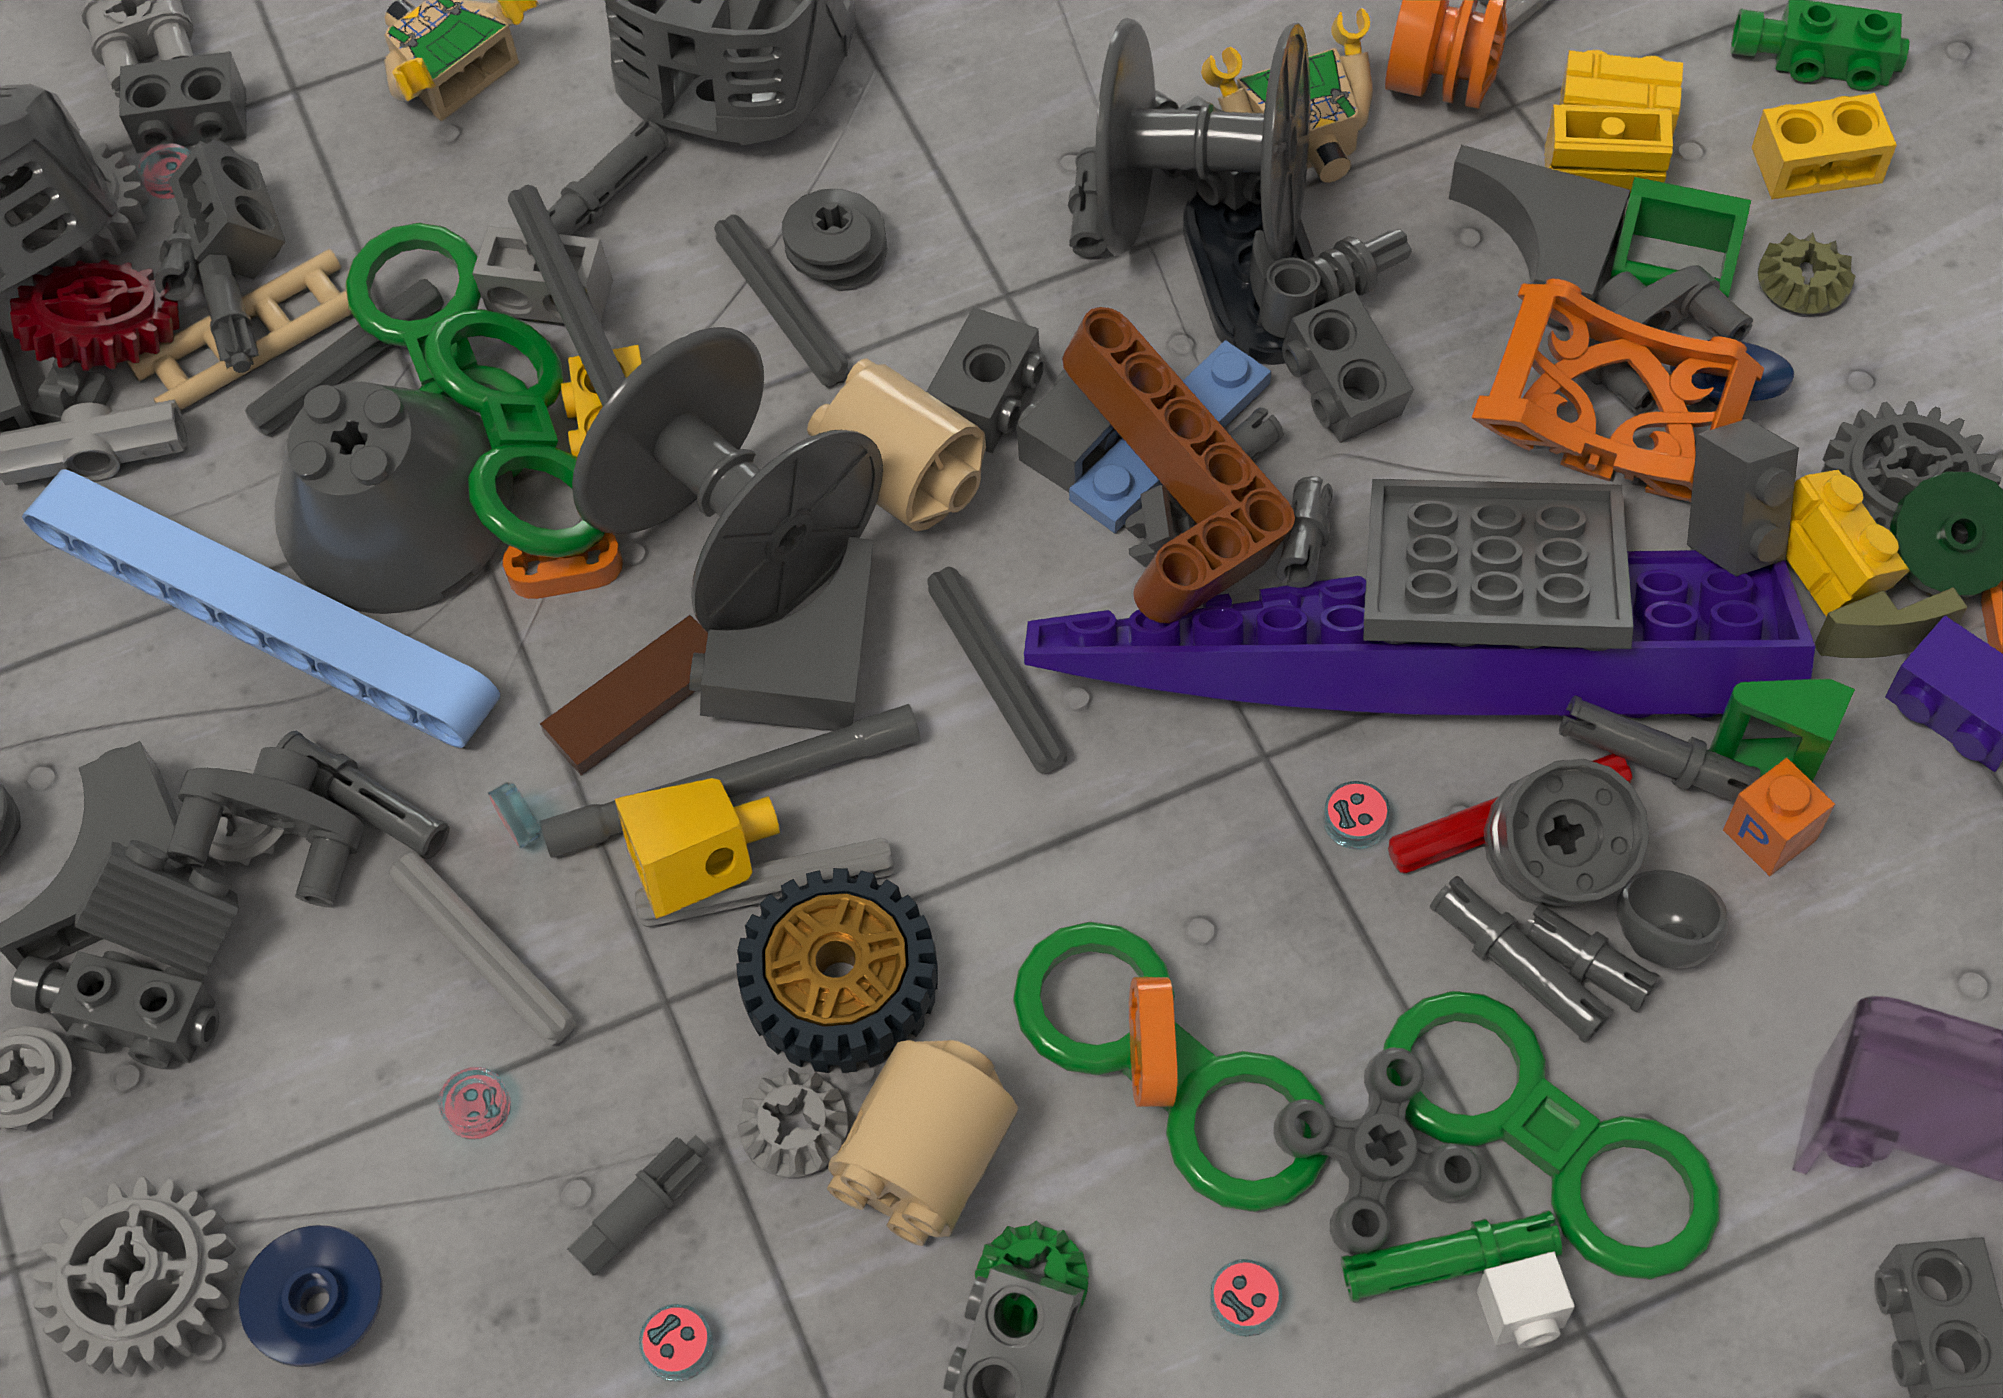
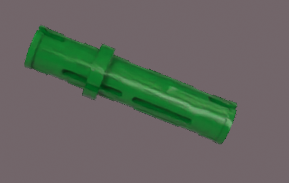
[1341,1210,1562,1303]

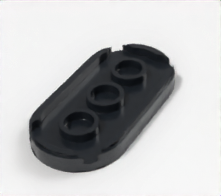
[1183,189,1323,365]

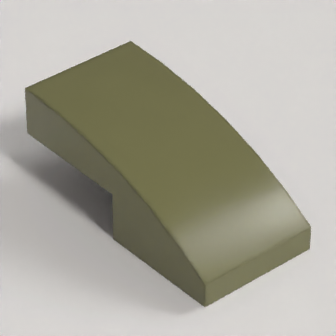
[1815,587,1967,658]

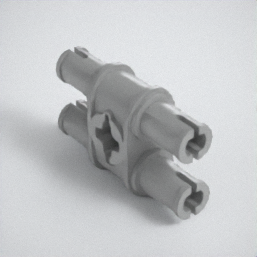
[81,0,194,98]

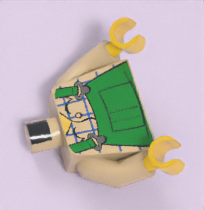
[384,0,539,121]
[1201,8,1373,183]

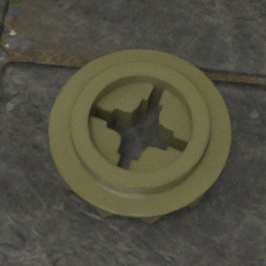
[1757,232,1856,314]

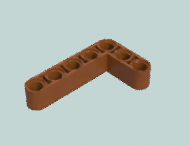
[1062,307,1295,623]

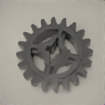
[1821,401,2001,544]

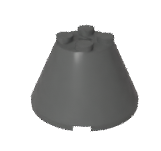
[274,381,514,614]

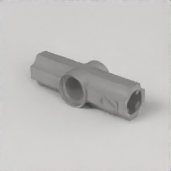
[0,399,188,486]

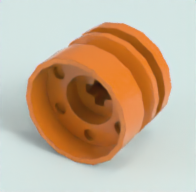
[1385,0,1508,109]

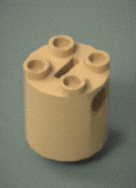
[807,359,986,531]
[827,1040,1018,1246]

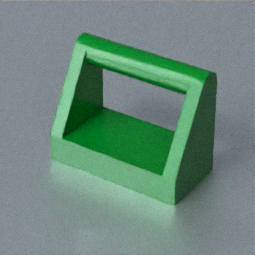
[1610,177,1751,298]
[1709,679,1855,782]

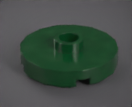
[1890,471,2003,598]

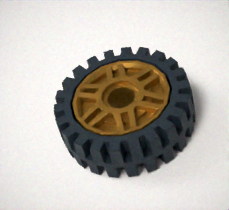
[736,868,938,1073]

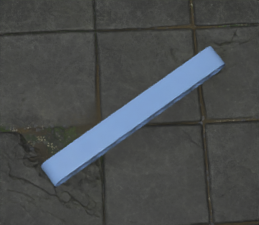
[22,469,500,748]

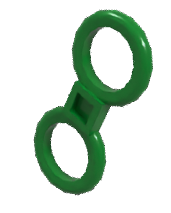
[345,222,528,478]
[425,309,605,558]
[1013,921,1329,1212]
[1383,991,1720,1280]

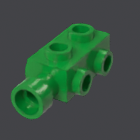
[1731,0,1909,91]

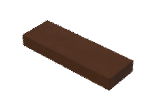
[540,615,708,775]

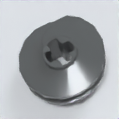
[782,189,888,291]

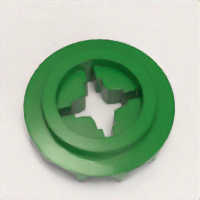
[975,1220,1089,1332]

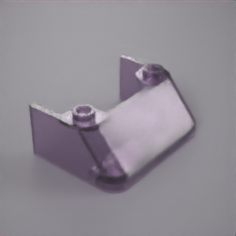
[1792,996,2003,1182]

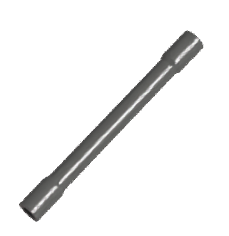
[539,704,921,858]

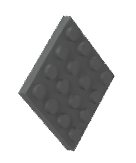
[1363,479,1633,651]

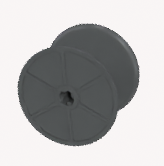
[1095,18,1311,261]
[572,327,883,632]

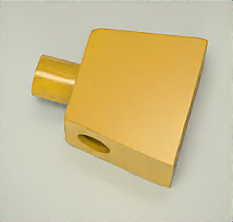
[614,778,780,919]

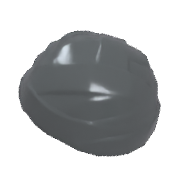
[1617,870,1728,969]

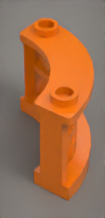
[1471,278,1764,502]

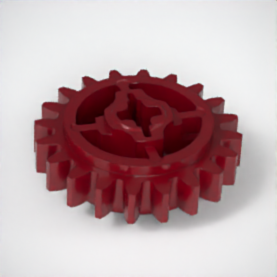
[10,259,180,371]

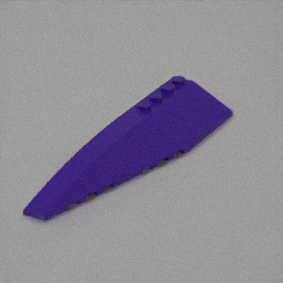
[1024,550,1815,719]

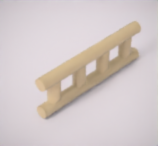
[127,249,352,411]

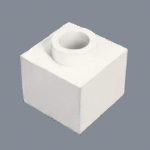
[1476,1252,1575,1349]

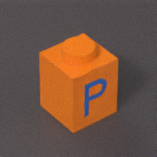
[1723,758,1835,876]

